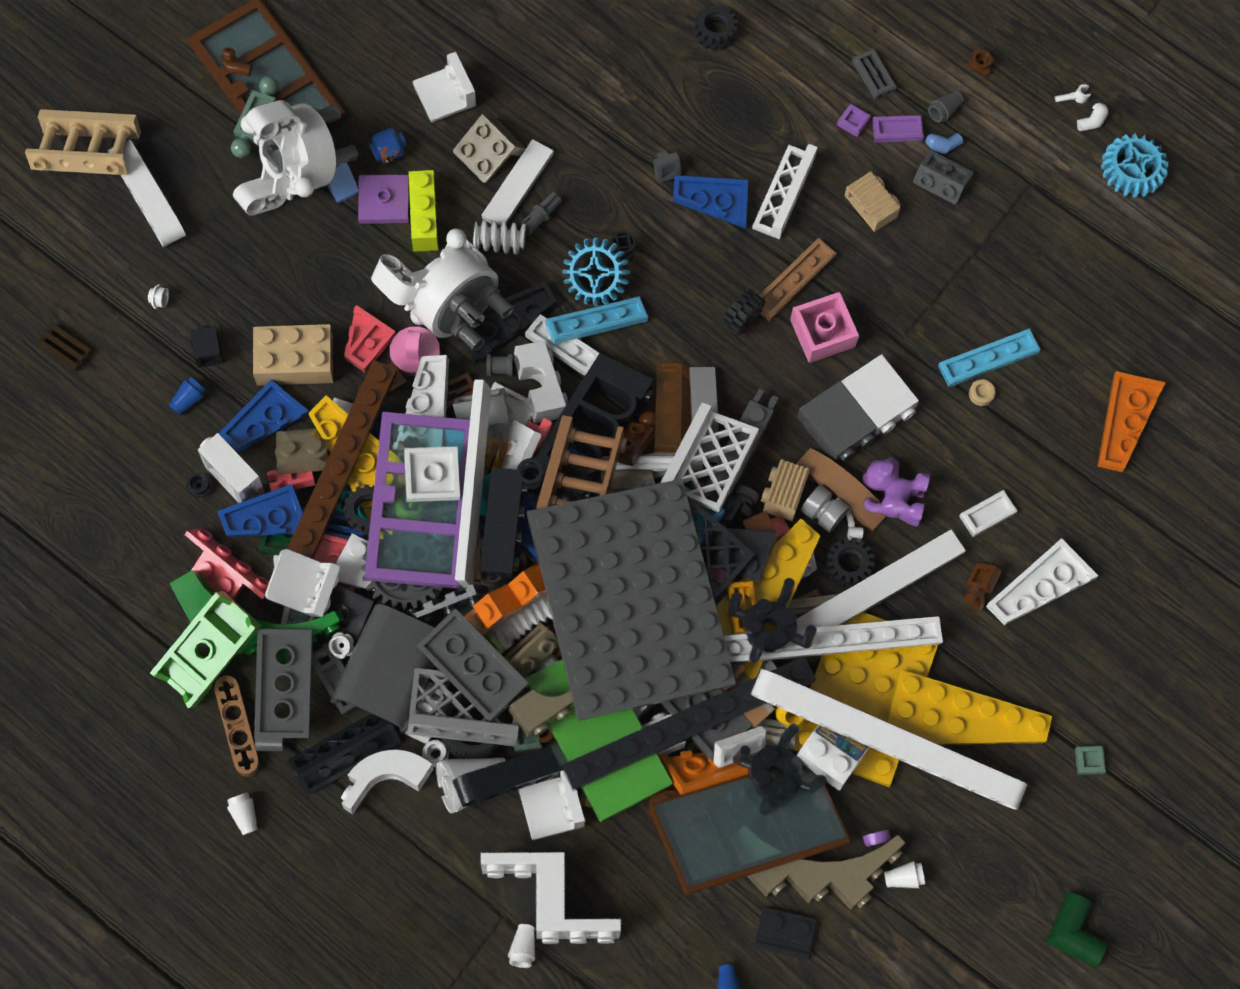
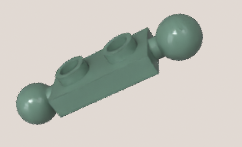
[231,76,279,158]

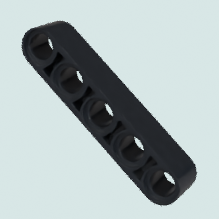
[452,744,567,807]

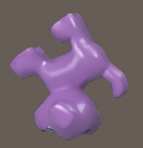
[862,457,930,526]

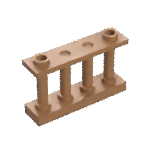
[537,415,627,509]

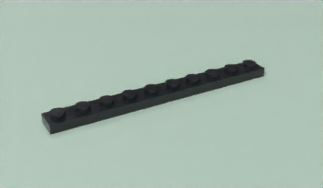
[561,656,816,792]

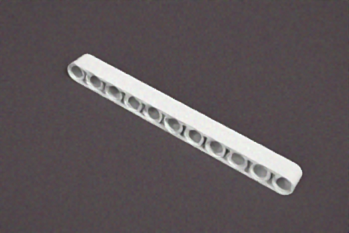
[751,669,1027,810]

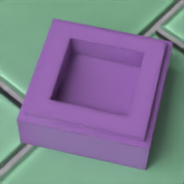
[837,103,871,137]

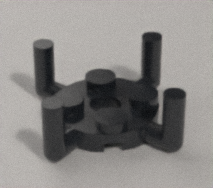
[728,578,817,663]
[733,724,827,816]

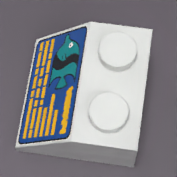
[797,725,870,791]

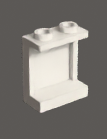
[841,354,919,436]

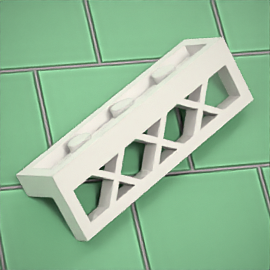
[752,144,818,239]

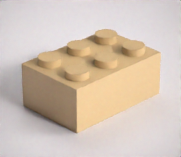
[253,324,333,386]

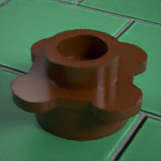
[967,50,995,76]

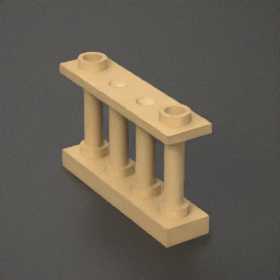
[25,109,141,175]

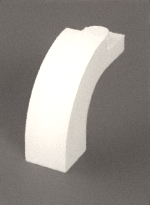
[341,750,434,814]

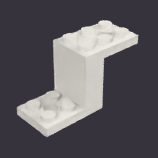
[481,852,621,944]

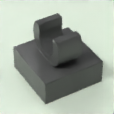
[653,150,681,183]

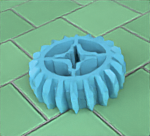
[1101,133,1169,198]
[562,238,630,306]

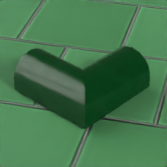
[1045,892,1108,968]

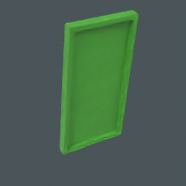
[525,660,673,823]

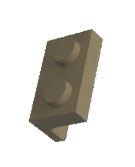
[504,623,559,678]

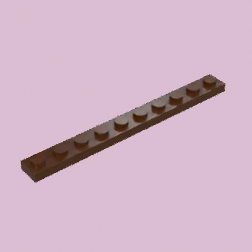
[287,360,398,559]

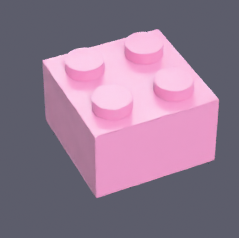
[790,292,859,363]

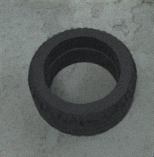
[441,694,509,759]

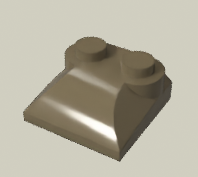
[275,428,329,475]

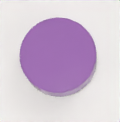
[863,830,891,847]

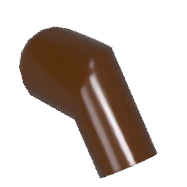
[221,47,252,77]

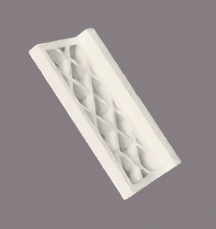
[661,403,759,513]

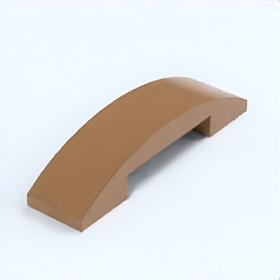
[795,448,886,532]

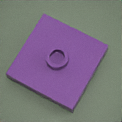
[358,175,409,224]

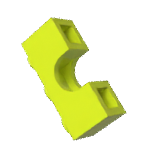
[409,170,438,252]

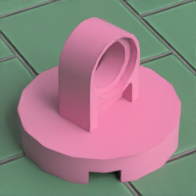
[390,326,440,376]

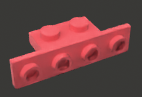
[185,528,269,601]

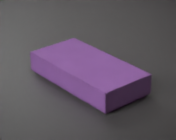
[872,115,924,142]

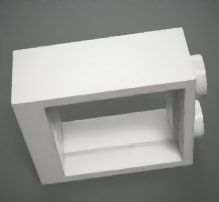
[198,433,265,503]

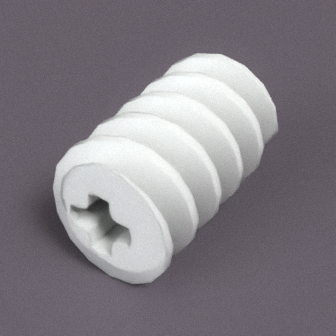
[473,220,526,255]

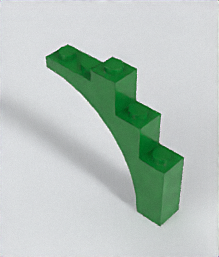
[169,570,345,664]

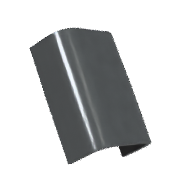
[330,604,435,734]

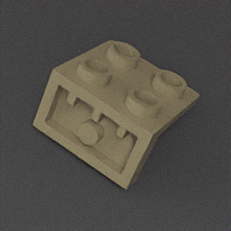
[453,114,526,183]

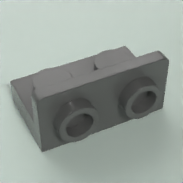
[913,150,974,204]

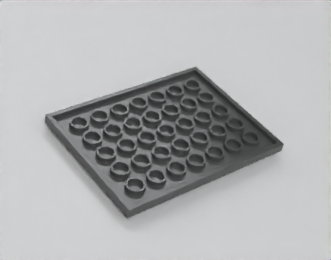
[527,479,736,722]

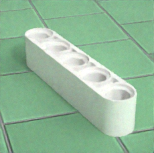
[108,139,186,247]

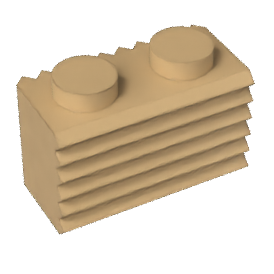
[845,172,900,232]
[761,459,810,521]

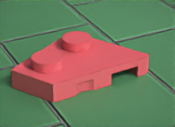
[344,305,396,373]

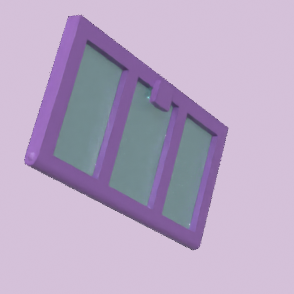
[364,412,470,588]

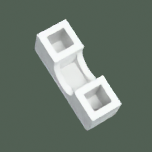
[513,341,568,424]

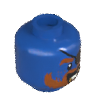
[369,128,407,164]

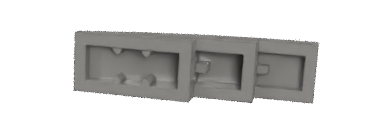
[689,367,719,462]

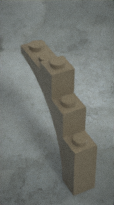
[730,826,905,910]

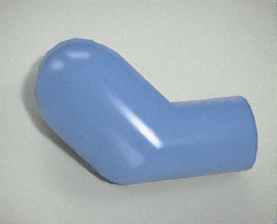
[926,133,963,154]

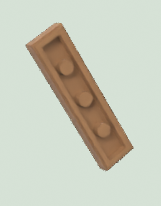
[759,238,837,322]

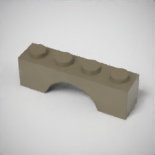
[509,690,574,738]

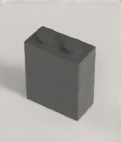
[797,381,877,463]

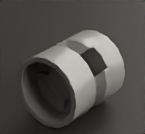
[801,484,850,533]

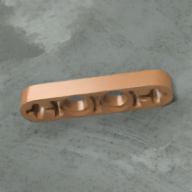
[214,675,260,777]

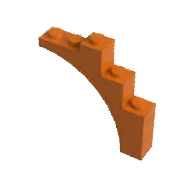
[464,564,546,637]

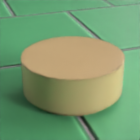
[969,379,995,406]

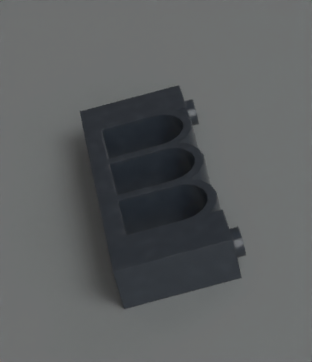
[525,353,655,502]

